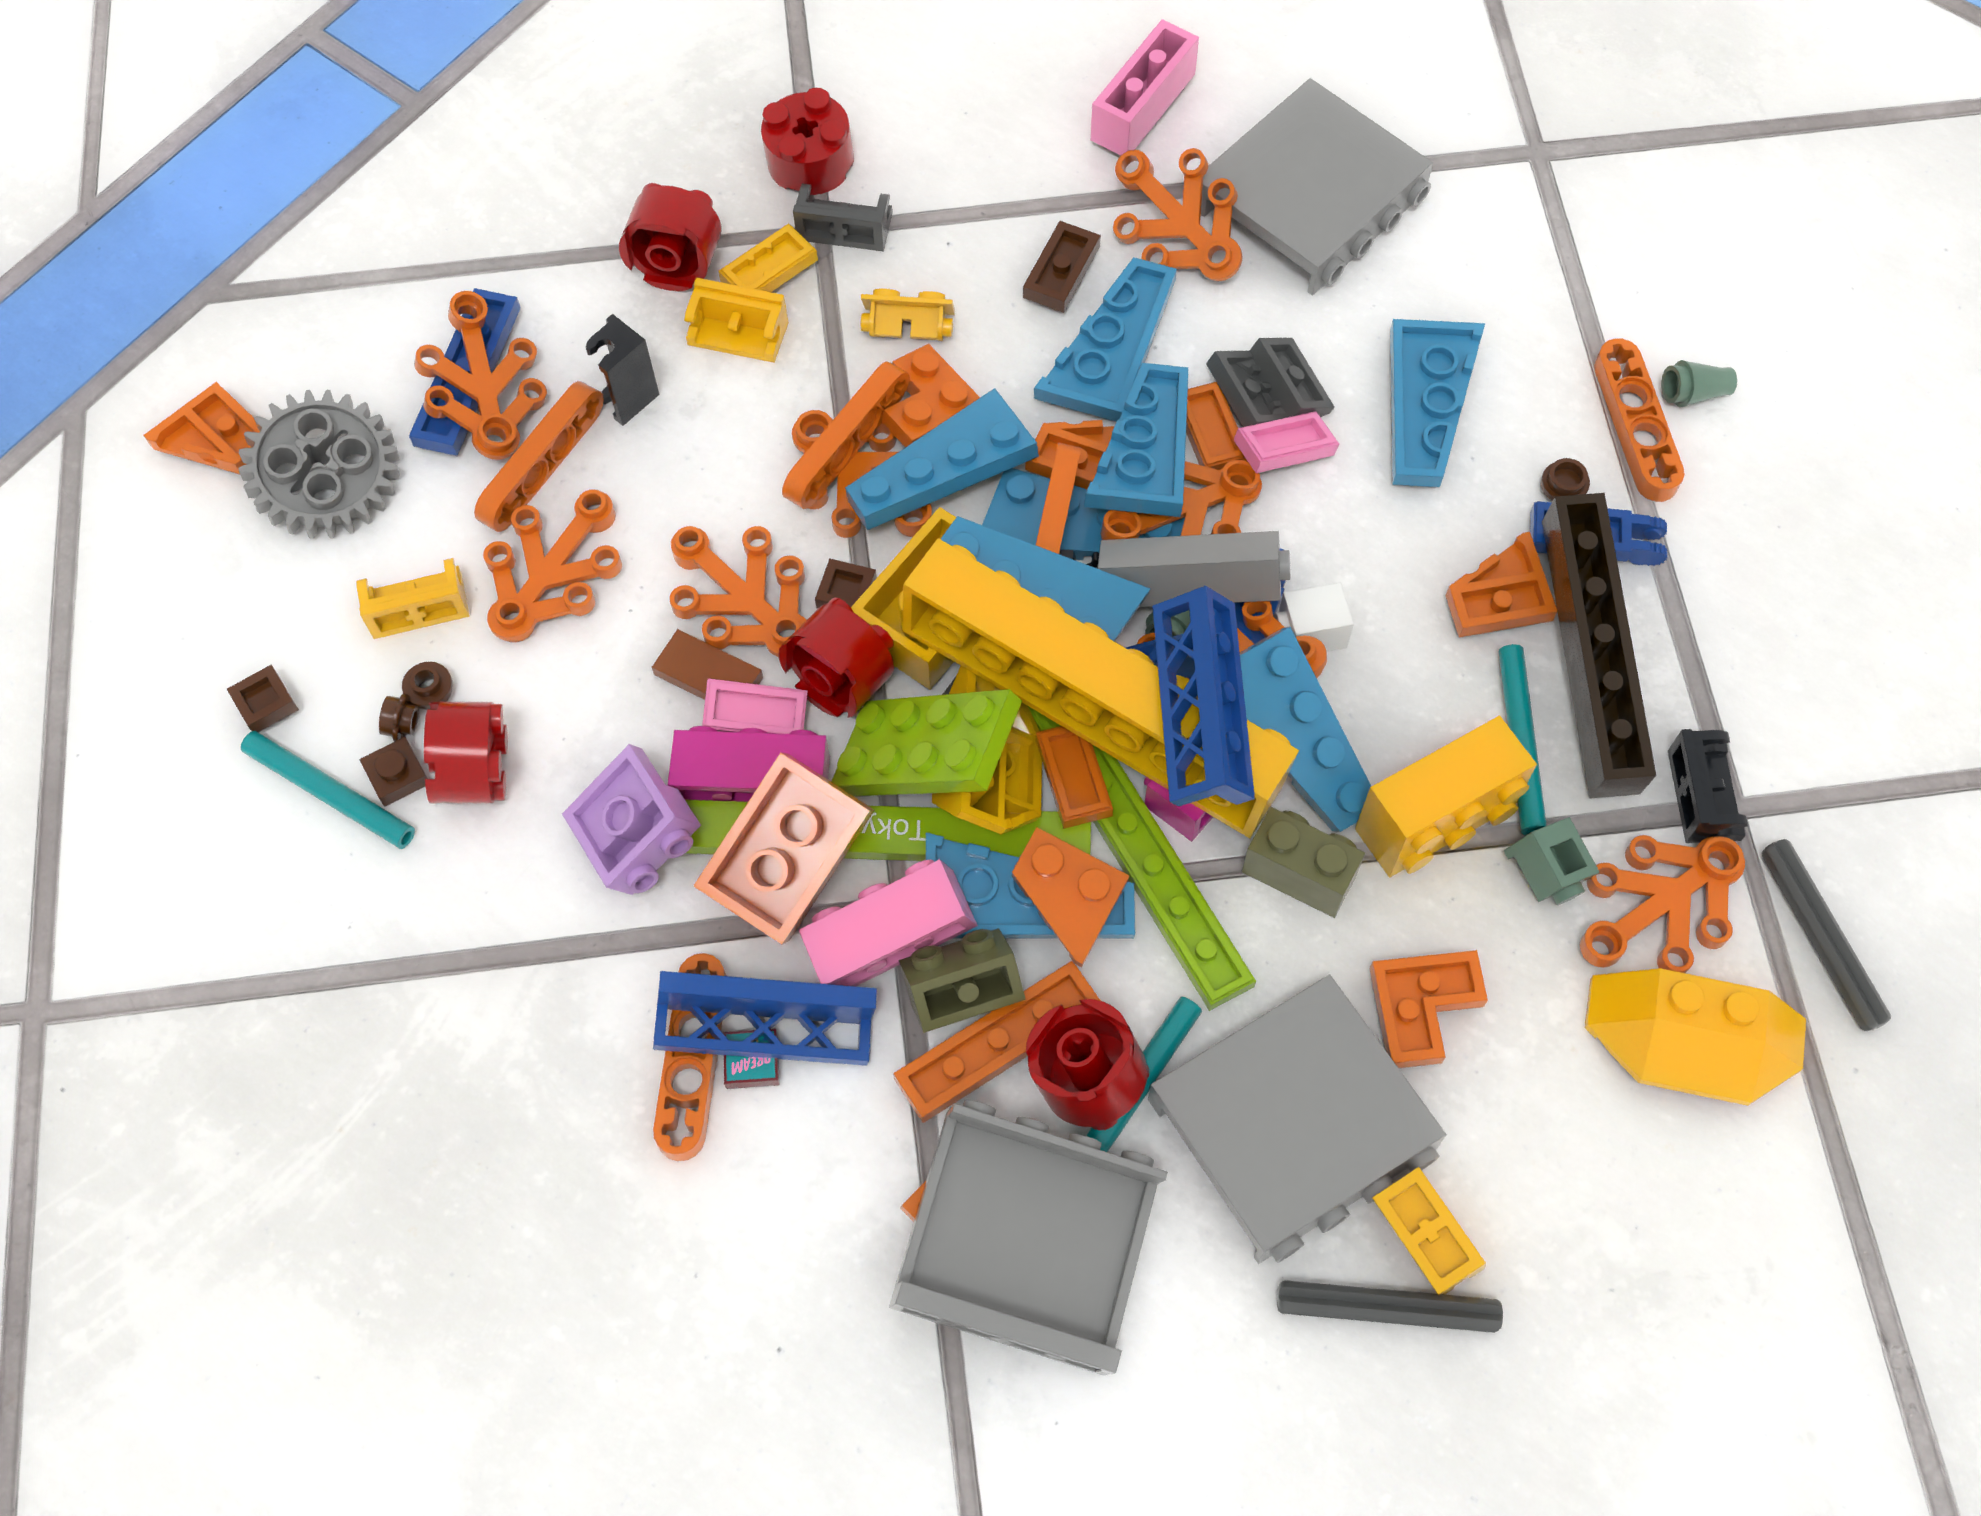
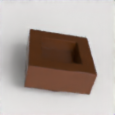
[815,558,877,609]
[227,664,299,732]
[359,737,428,807]

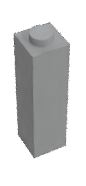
[1098,531,1291,607]

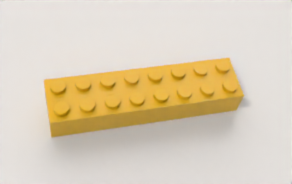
[902,538,1299,839]

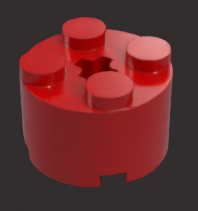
[761,87,854,195]
[619,183,722,291]
[778,597,894,718]
[424,702,508,804]
[1026,999,1149,1130]

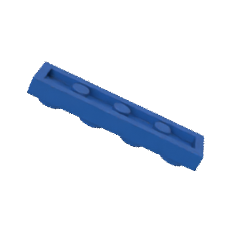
[409,288,521,456]

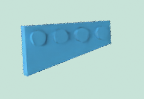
[1034,257,1177,422]
[1390,319,1485,487]
[1084,362,1189,517]
[845,388,1039,530]
[982,468,1185,560]
[941,516,1150,642]
[1240,627,1371,832]
[926,833,1135,939]

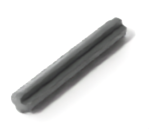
[1762,839,1891,1031]
[1277,1280,1503,1333]

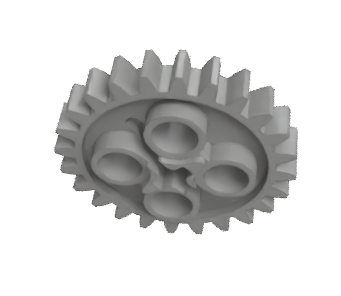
[238,389,400,539]

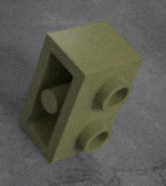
[1242,806,1365,918]
[899,928,1026,1033]

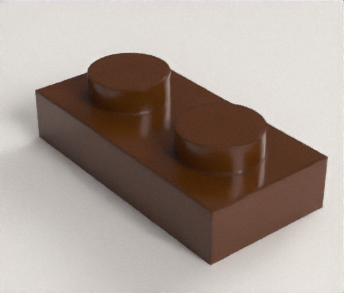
[1023,221,1101,313]

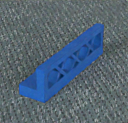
[1152,585,1255,806]
[653,971,877,1066]

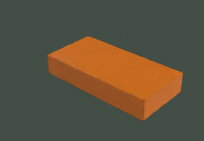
[1186,382,1248,470]
[1036,726,1113,829]

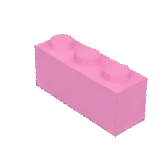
[1090,19,1199,155]
[799,859,978,987]

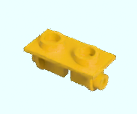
[861,288,955,341]

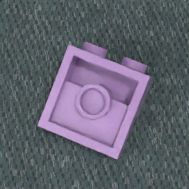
[562,744,701,895]

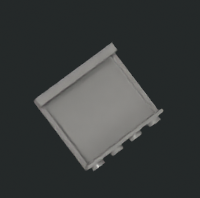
[1201,78,1433,296]
[1148,974,1447,1264]
[889,1100,1168,1376]

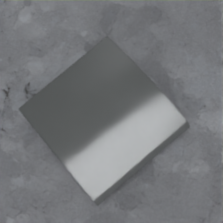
[1206,338,1335,427]

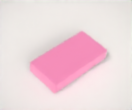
[1234,411,1339,473]
[702,679,808,734]

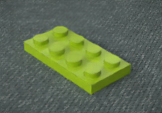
[831,689,1022,796]

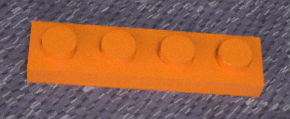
[893,961,1101,1123]

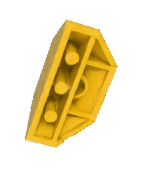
[932,666,1042,834]
[1585,968,1806,1106]

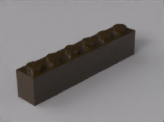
[1542,493,1656,798]

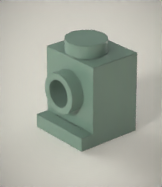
[1504,817,1599,905]

